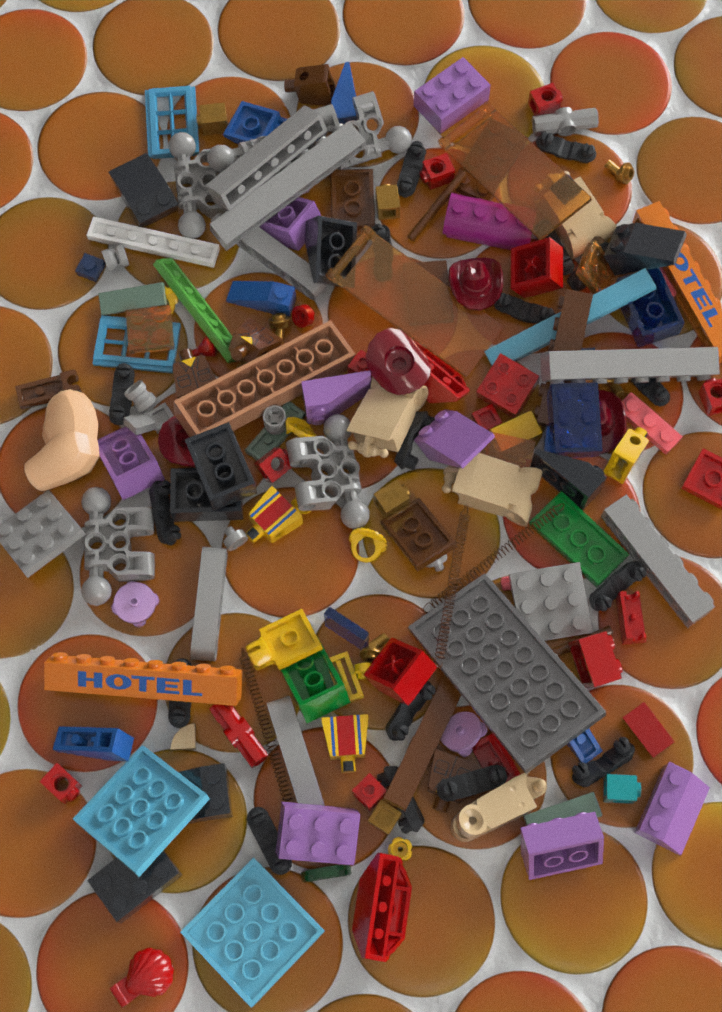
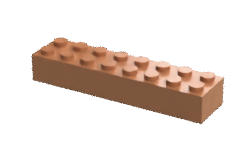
[174,320,356,437]

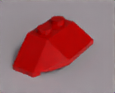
[414,341,470,403]
[352,853,412,962]

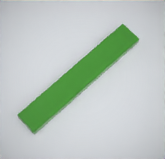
[153,258,241,363]

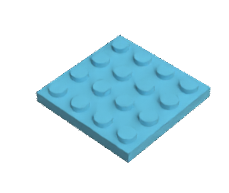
[73,745,210,877]
[180,857,325,1008]

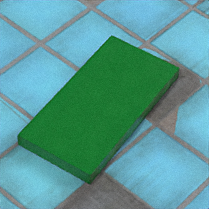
[529,491,630,588]

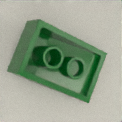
[280,638,351,724]

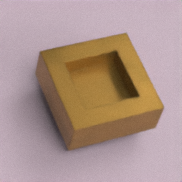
[368,800,402,835]

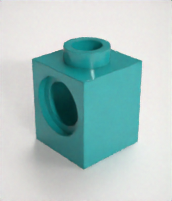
[603,774,641,804]

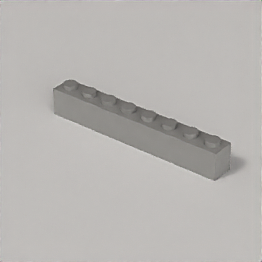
[210,121,366,251]
[540,347,720,386]

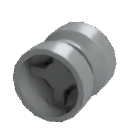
[101,244,130,272]
[124,380,156,412]
[263,405,286,435]

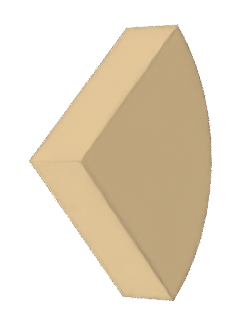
[171,724,196,751]

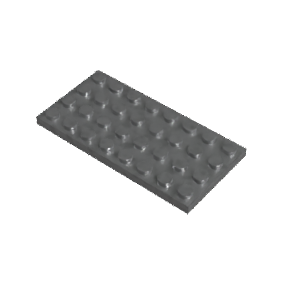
[408,573,606,774]

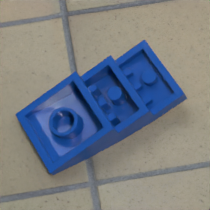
[223,101,319,146]

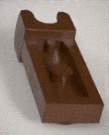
[15,370,82,410]

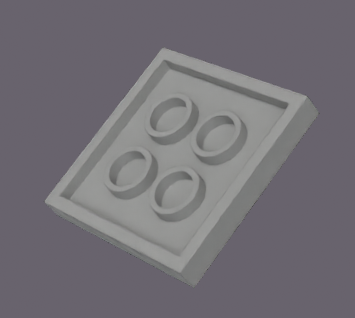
[0,490,86,578]
[508,562,593,641]

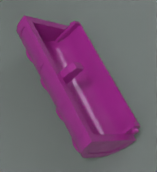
[443,193,537,250]

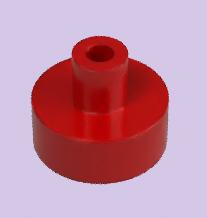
[292,304,315,328]

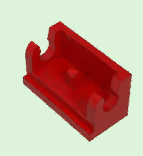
[616,591,647,645]
[622,702,675,758]
[472,733,521,789]

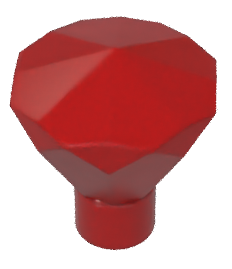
[192,336,217,357]

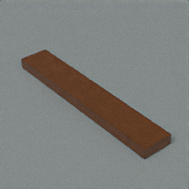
[383,675,462,811]

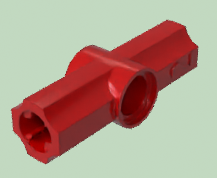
[209,704,269,769]

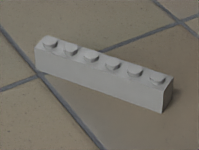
[206,105,327,211]
[601,494,715,628]

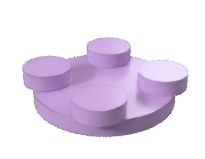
[112,581,159,627]
[441,712,488,757]

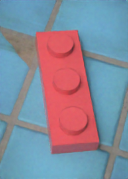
[622,392,683,455]

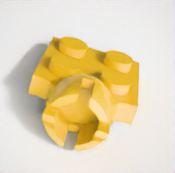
[245,609,323,670]

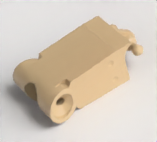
[534,171,617,260]
[346,377,428,458]
[442,453,543,526]
[450,772,547,842]

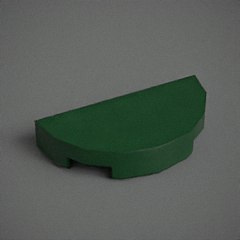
[301,865,352,883]

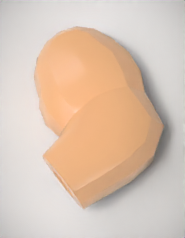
[24,389,99,491]

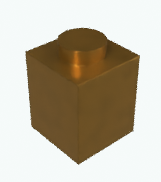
[196,102,228,136]
[375,184,400,220]
[373,480,411,518]

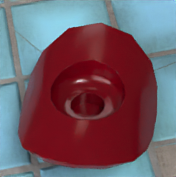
[449,257,503,311]
[366,328,431,395]
[569,390,626,455]
[158,416,195,467]

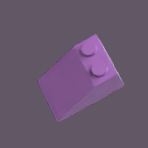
[259,197,321,251]
[301,371,371,425]
[414,409,495,469]
[97,426,165,500]

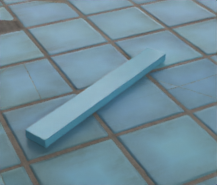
[484,268,656,366]

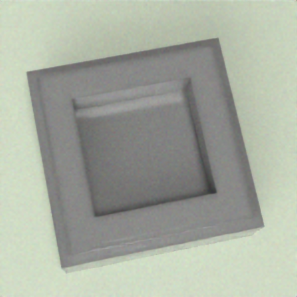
[146,403,174,434]
[123,412,156,435]

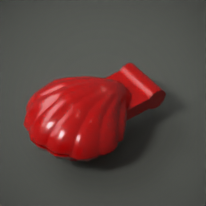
[110,948,174,1008]

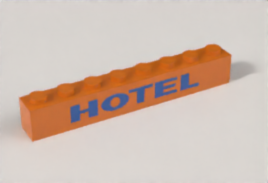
[632,201,722,364]
[44,652,242,706]

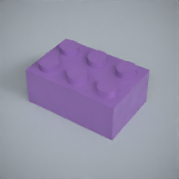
[413,57,491,134]
[275,802,360,865]
[521,812,604,880]

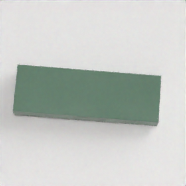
[98,282,167,316]
[245,401,306,461]
[523,792,603,826]

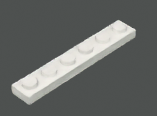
[87,217,220,268]

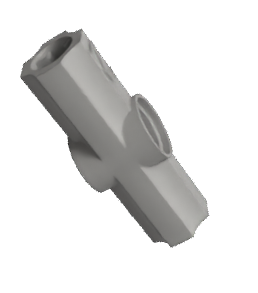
[532,107,599,136]

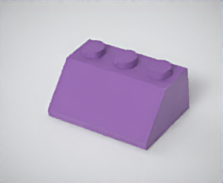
[635,762,710,856]

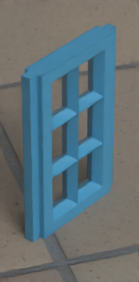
[145,86,200,159]
[93,315,181,373]

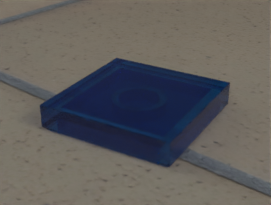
[324,607,369,650]

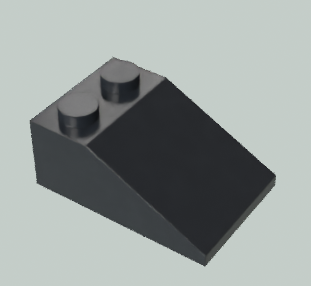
[108,153,178,228]
[305,215,357,289]
[604,223,687,276]
[185,422,257,511]
[530,449,607,511]
[179,763,233,824]

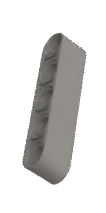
[236,227,328,300]
[190,547,227,661]
[266,696,325,806]

